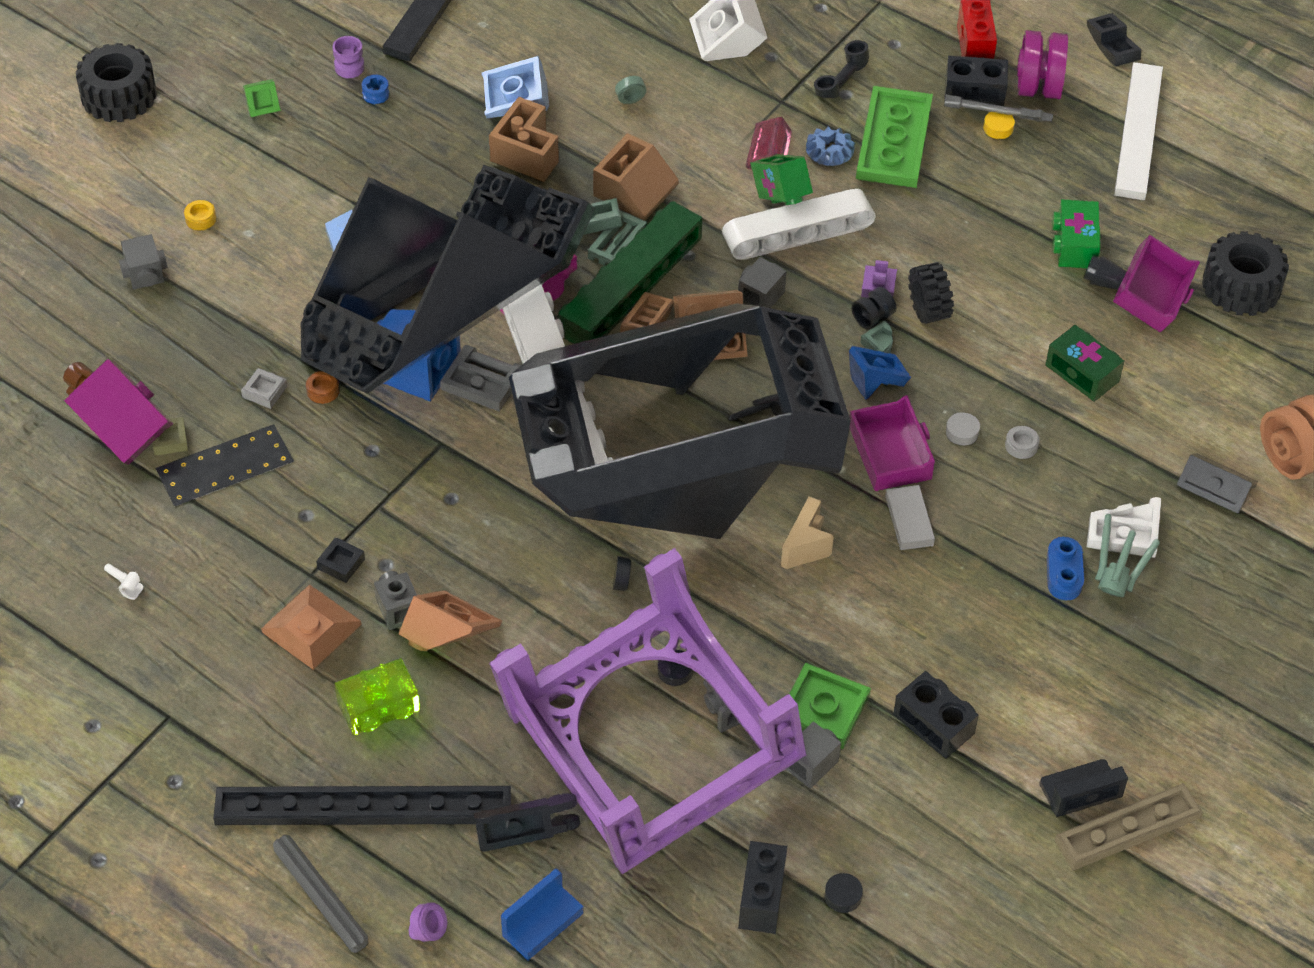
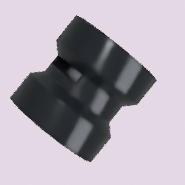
[851,286,897,330]

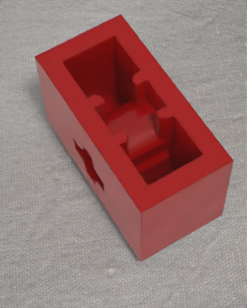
[957,0,997,59]

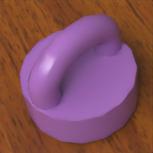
[409,903,447,942]

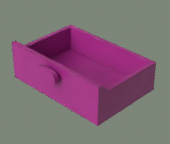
[1113,235,1200,333]
[64,359,173,465]
[849,395,935,491]

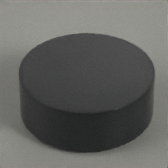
[613,555,631,591]
[658,650,693,686]
[824,873,863,913]

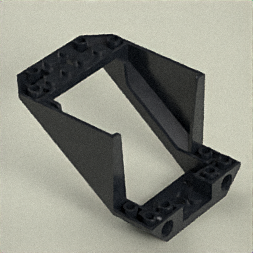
[300,165,595,394]
[509,303,851,539]

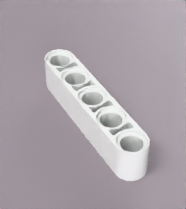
[722,189,876,260]

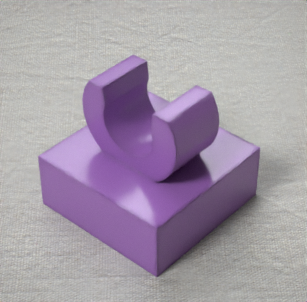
[861,260,897,298]

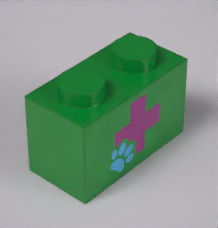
[750,154,813,205]
[1052,199,1101,268]

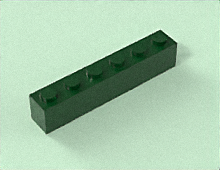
[557,201,703,344]

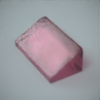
[745,116,792,170]

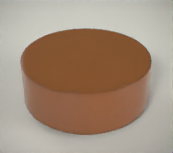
[306,371,340,404]

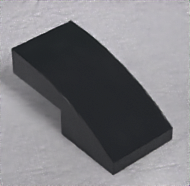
[1087,13,1141,67]

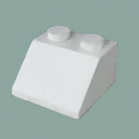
[689,0,768,61]

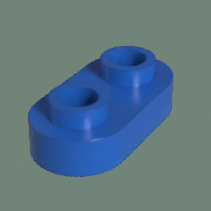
[1047,537,1084,600]

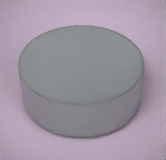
[946,413,980,446]
[1005,426,1040,459]

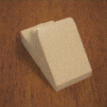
[781,497,834,569]

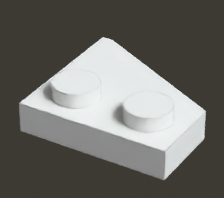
[1087,497,1161,558]

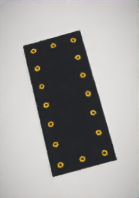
[155,424,294,507]

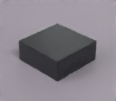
[316,537,365,583]

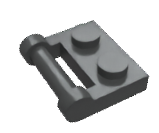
[440,344,521,412]

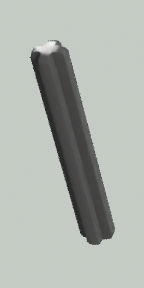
[273,835,369,953]

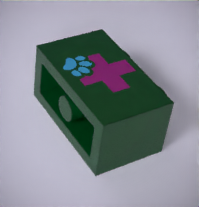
[1045,325,1125,402]

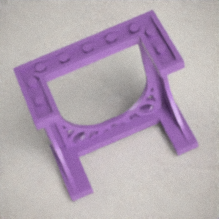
[489,548,806,874]

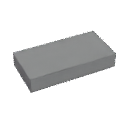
[885,485,935,550]

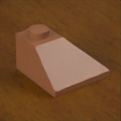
[261,585,361,670]
[399,590,502,651]

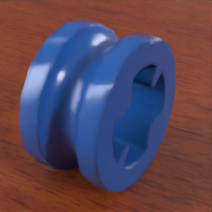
[362,74,389,104]

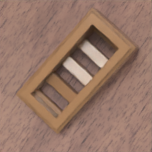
[620,292,674,332]

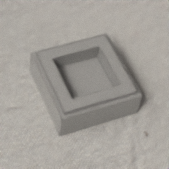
[241,368,287,409]

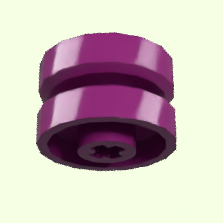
[1017,30,1068,99]

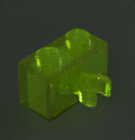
[334,658,420,735]

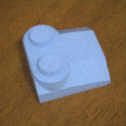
[482,56,549,118]

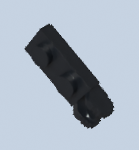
[473,793,580,852]

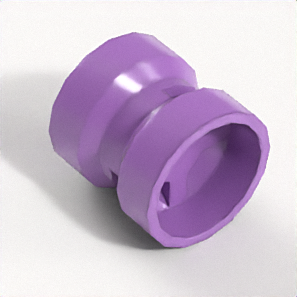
[333,36,364,78]

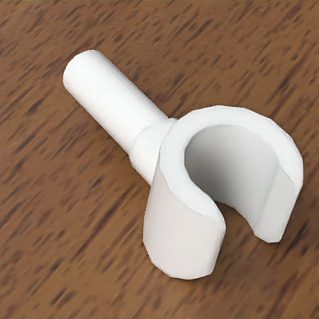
[104,564,144,600]

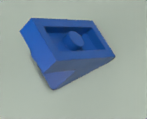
[849,346,911,399]

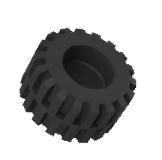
[76,43,157,122]
[1202,231,1289,316]

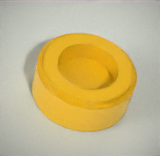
[983,112,1015,139]
[184,200,216,230]

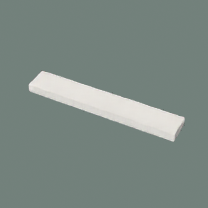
[1114,62,1163,200]

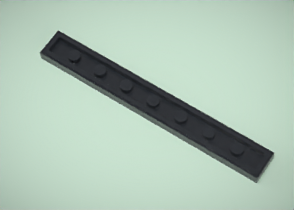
[213,786,511,825]

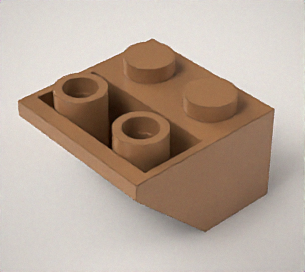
[593,133,679,221]
[673,290,747,360]

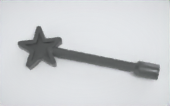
[944,94,1053,122]

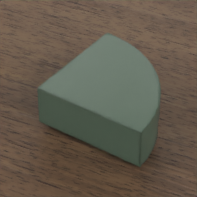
[860,321,893,353]

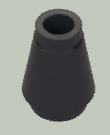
[1083,255,1127,290]

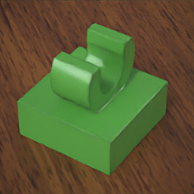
[243,79,281,117]

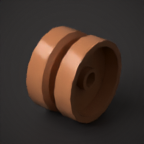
[1260,395,1314,480]

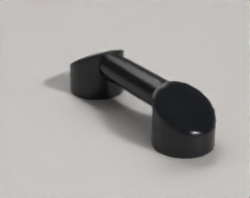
[814,40,869,98]

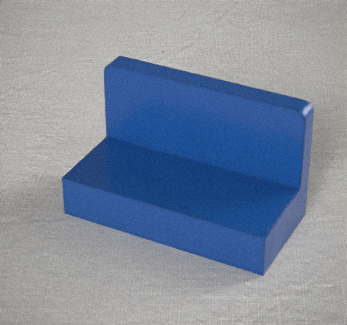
[501,868,583,960]

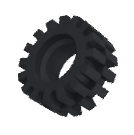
[908,262,954,324]

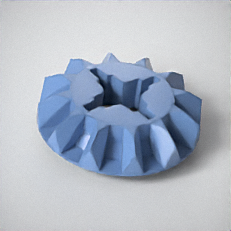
[806,126,855,166]

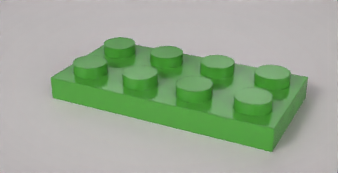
[856,86,933,188]

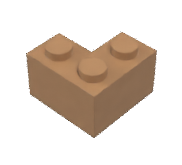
[489,97,559,182]

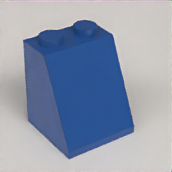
[377,309,461,402]

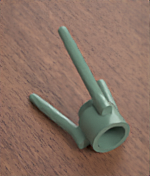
[1095,514,1160,597]

